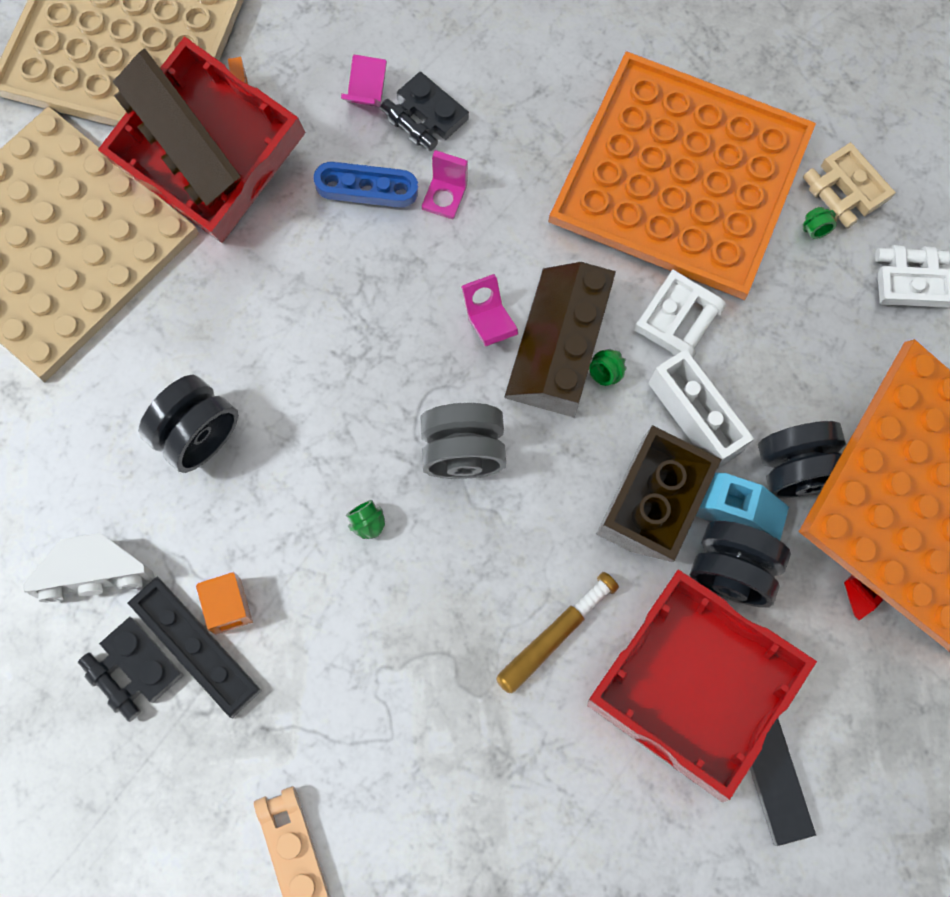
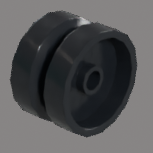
[138,374,239,473]
[758,421,846,499]
[689,520,791,608]

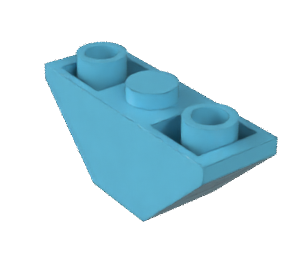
[696,473,789,540]

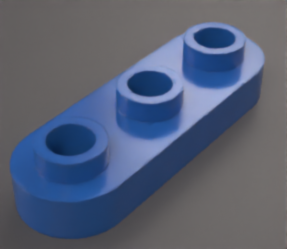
[313,162,418,208]

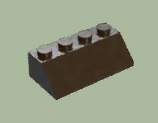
[113,48,242,208]
[504,262,616,418]

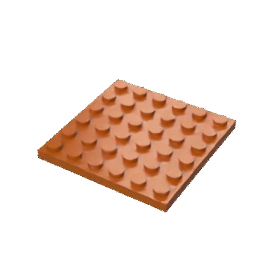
[548,51,816,300]
[798,339,950,652]

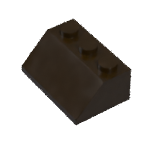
[596,425,722,562]

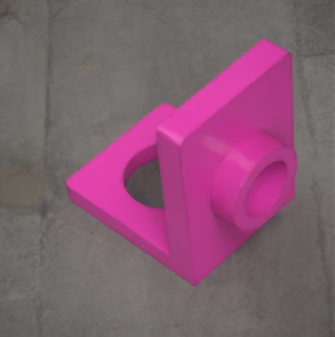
[341,54,387,107]
[421,150,468,220]
[461,274,518,346]

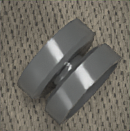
[420,403,506,479]

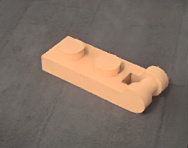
[254,786,330,897]

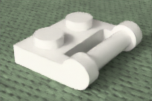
[634,270,726,357]

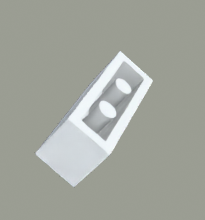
[648,349,754,468]

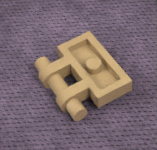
[803,142,896,229]

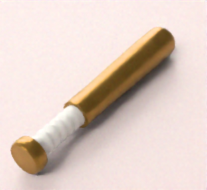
[496,572,619,693]

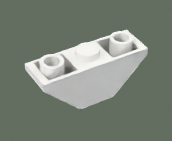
[23,533,154,603]

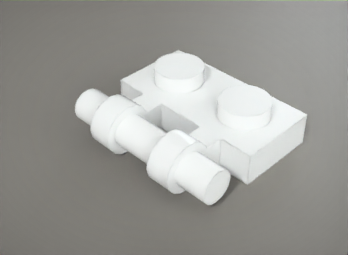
[875,245,950,307]

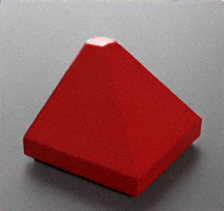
[844,574,883,620]

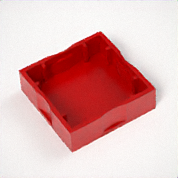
[98,36,306,243]
[587,569,817,803]

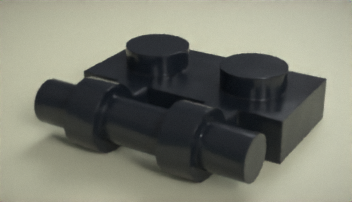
[380,71,469,151]
[78,616,184,722]

